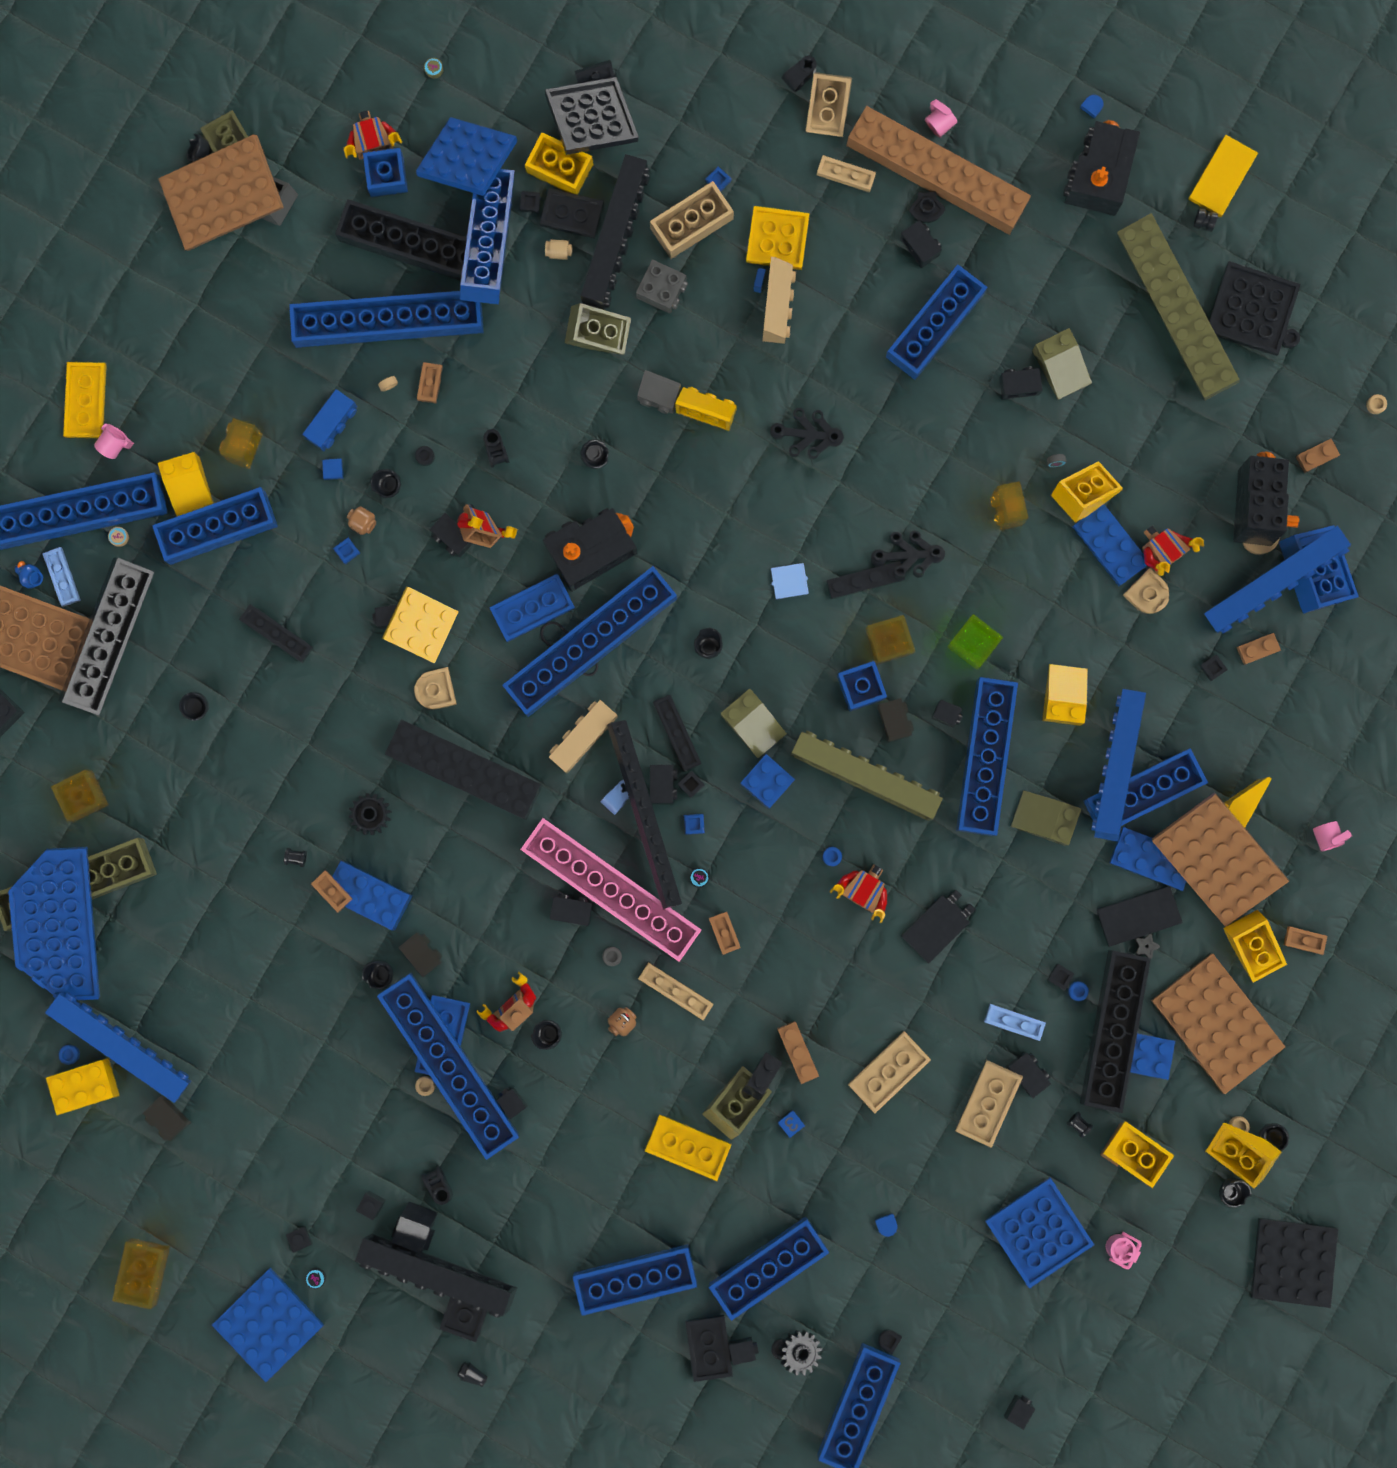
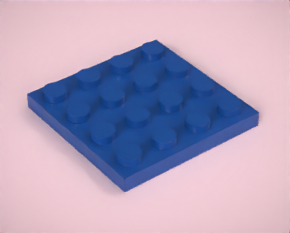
[416,117,517,196]
[985,1177,1094,1288]
[212,1268,324,1382]

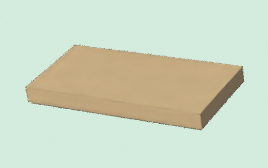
[848,1031,931,1113]
[956,1060,1023,1148]

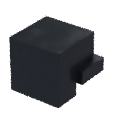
[391,1202,438,1254]

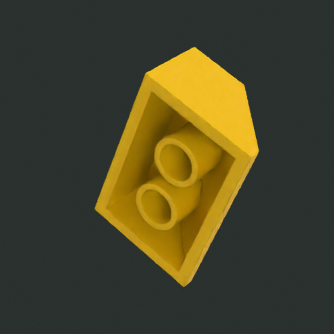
[675,387,737,431]

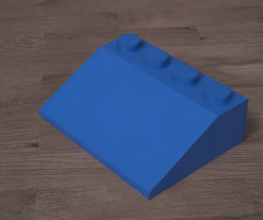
[1279,525,1359,614]

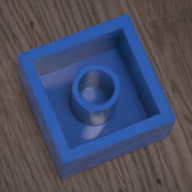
[363,148,408,197]
[837,661,887,712]
[740,754,795,809]
[1130,1033,1175,1080]

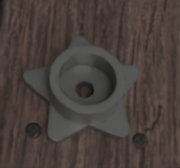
[1135,934,1160,959]

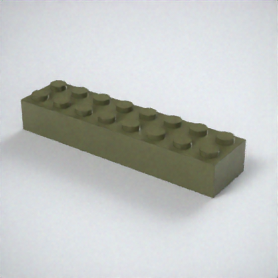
[790,731,943,821]
[0,838,157,931]

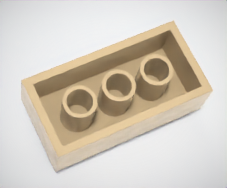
[650,181,734,259]

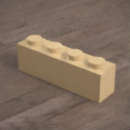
[549,700,618,773]

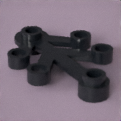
[770,408,844,460]
[871,531,945,579]

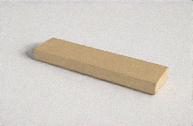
[638,962,713,1020]

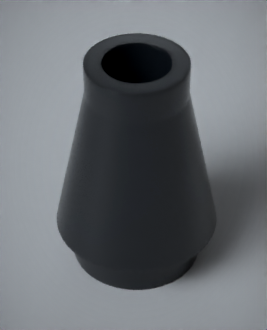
[457,1362,488,1387]

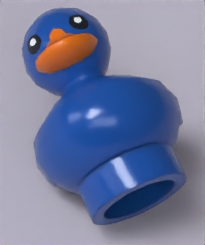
[15,561,43,589]

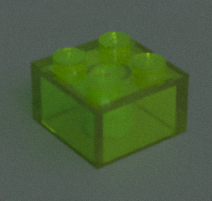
[947,614,1003,670]

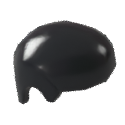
[186,133,211,163]
[580,439,609,469]
[370,469,402,498]
[694,628,723,659]
[179,692,209,721]
[362,960,393,989]
[531,1020,562,1050]
[1258,1123,1290,1151]
[1219,1177,1252,1208]

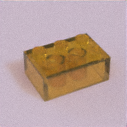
[112,1238,170,1309]

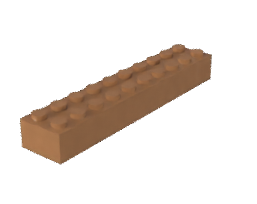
[847,106,1031,235]

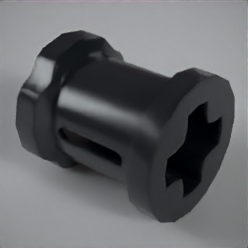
[284,848,307,867]
[1067,1112,1093,1138]

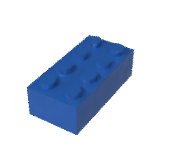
[332,861,412,930]

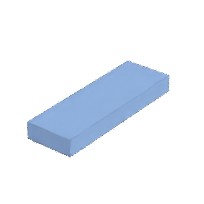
[42,547,81,607]
[984,1004,1046,1041]

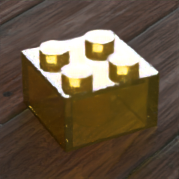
[219,418,263,469]
[990,481,1028,530]
[866,615,915,665]
[51,769,109,822]

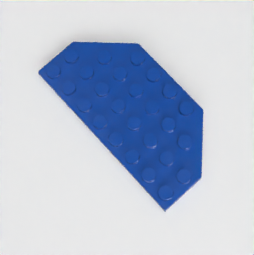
[8,847,100,1000]

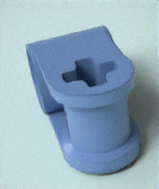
[601,780,629,815]

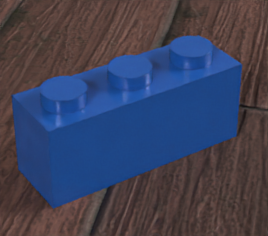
[302,389,357,451]

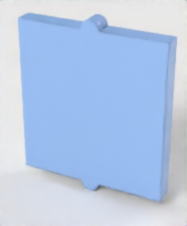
[771,563,809,599]

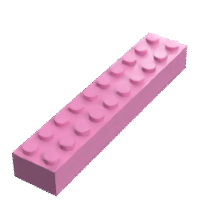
[520,818,701,962]

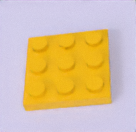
[746,206,810,270]
[382,587,459,663]

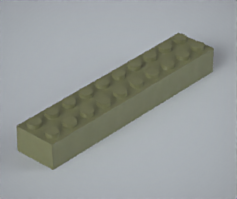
[1117,213,1240,400]

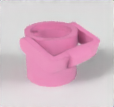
[925,99,957,138]
[94,424,134,459]
[1313,821,1352,851]
[1106,1232,1142,1269]

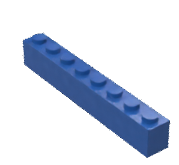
[1204,526,1351,634]
[1092,689,1146,842]
[45,992,191,1103]

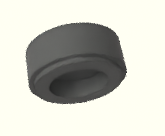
[1047,454,1067,467]
[602,947,622,966]

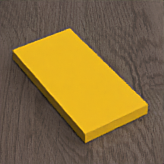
[1188,135,1258,218]
[63,362,106,438]
[645,1114,732,1181]

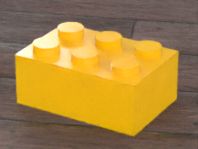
[525,132,593,195]
[46,1058,120,1115]

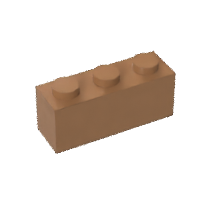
[777,1021,819,1084]

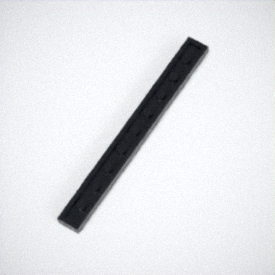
[607,720,682,909]

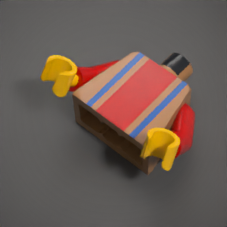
[344,111,402,160]
[457,504,518,548]
[1142,525,1204,576]
[830,864,887,923]
[477,972,536,1032]

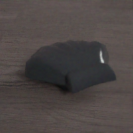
[909,192,945,223]

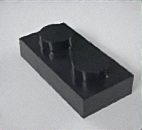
[575,60,615,84]

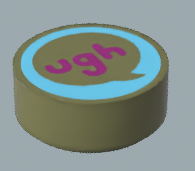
[424,58,443,78]

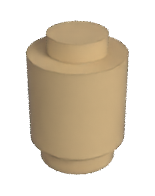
[545,239,573,260]

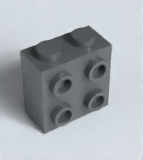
[636,259,688,314]

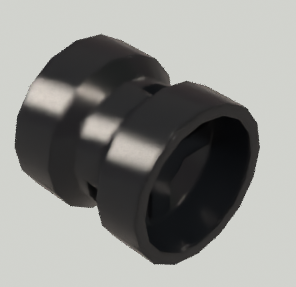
[1193,208,1218,232]

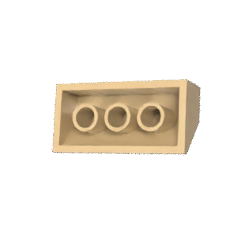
[763,257,796,344]

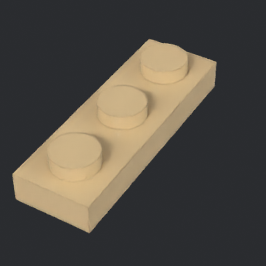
[817,156,876,192]

